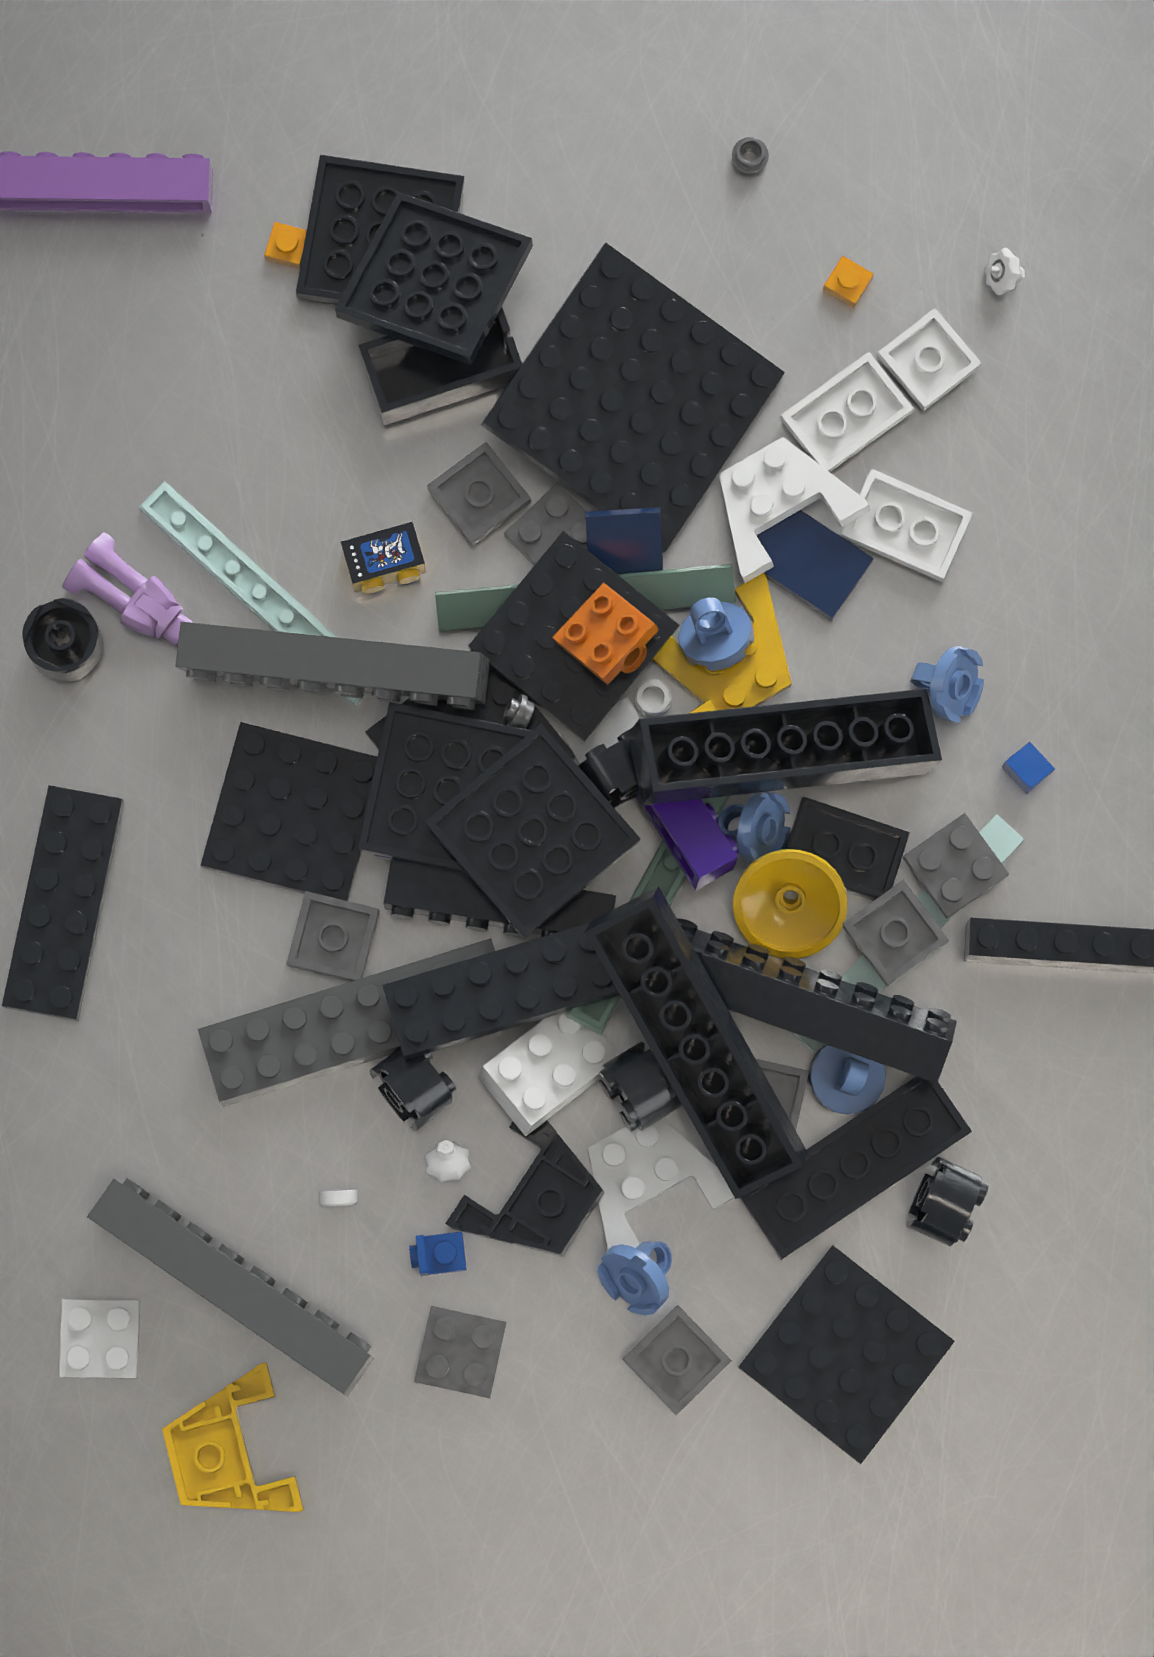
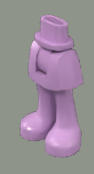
[62,532,194,646]

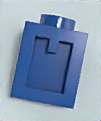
[409,1232,467,1276]

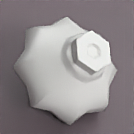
[984,248,1025,295]
[425,1140,471,1183]

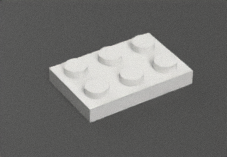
[780,352,914,472]
[841,469,973,582]

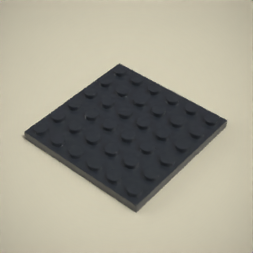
[481,242,785,554]

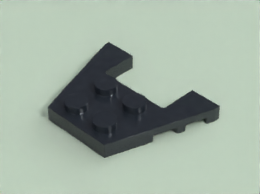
[445,1120,605,1257]

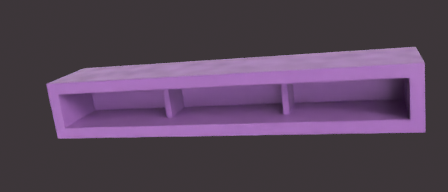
[0,151,213,213]

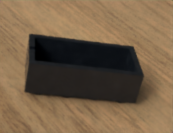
[358,307,522,426]

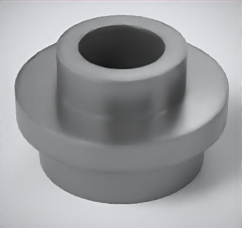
[732,137,769,174]
[503,694,535,729]

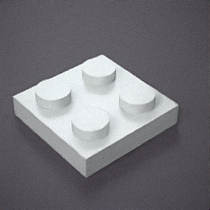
[877,308,982,412]
[59,1299,141,1379]

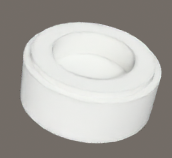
[634,679,672,718]
[319,1189,358,1207]

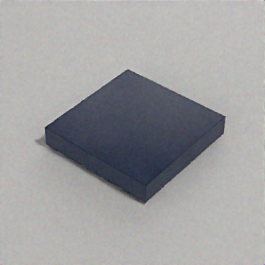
[585,507,663,574]

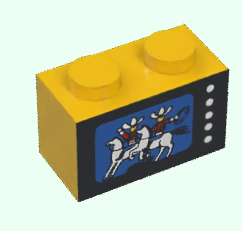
[341,521,426,594]

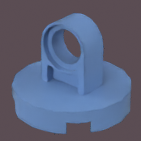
[679,598,754,671]
[910,646,984,723]
[717,791,791,865]
[808,1045,886,1115]
[597,1241,672,1316]

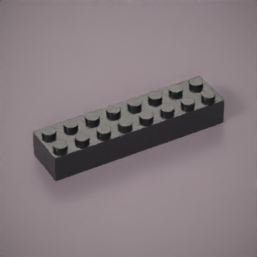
[628,688,942,805]
[585,886,808,1199]
[677,918,957,1083]

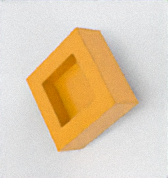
[264,221,307,269]
[823,255,874,308]

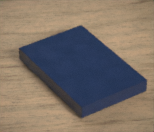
[757,510,874,621]

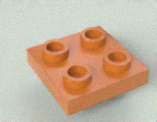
[552,583,659,685]

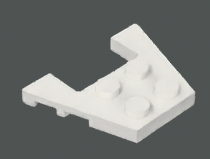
[719,437,871,583]
[588,1118,735,1250]

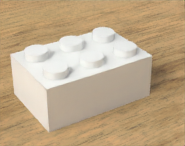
[478,1011,618,1136]

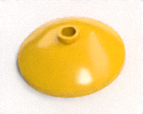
[733,849,847,958]

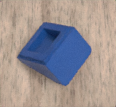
[1002,742,1055,794]

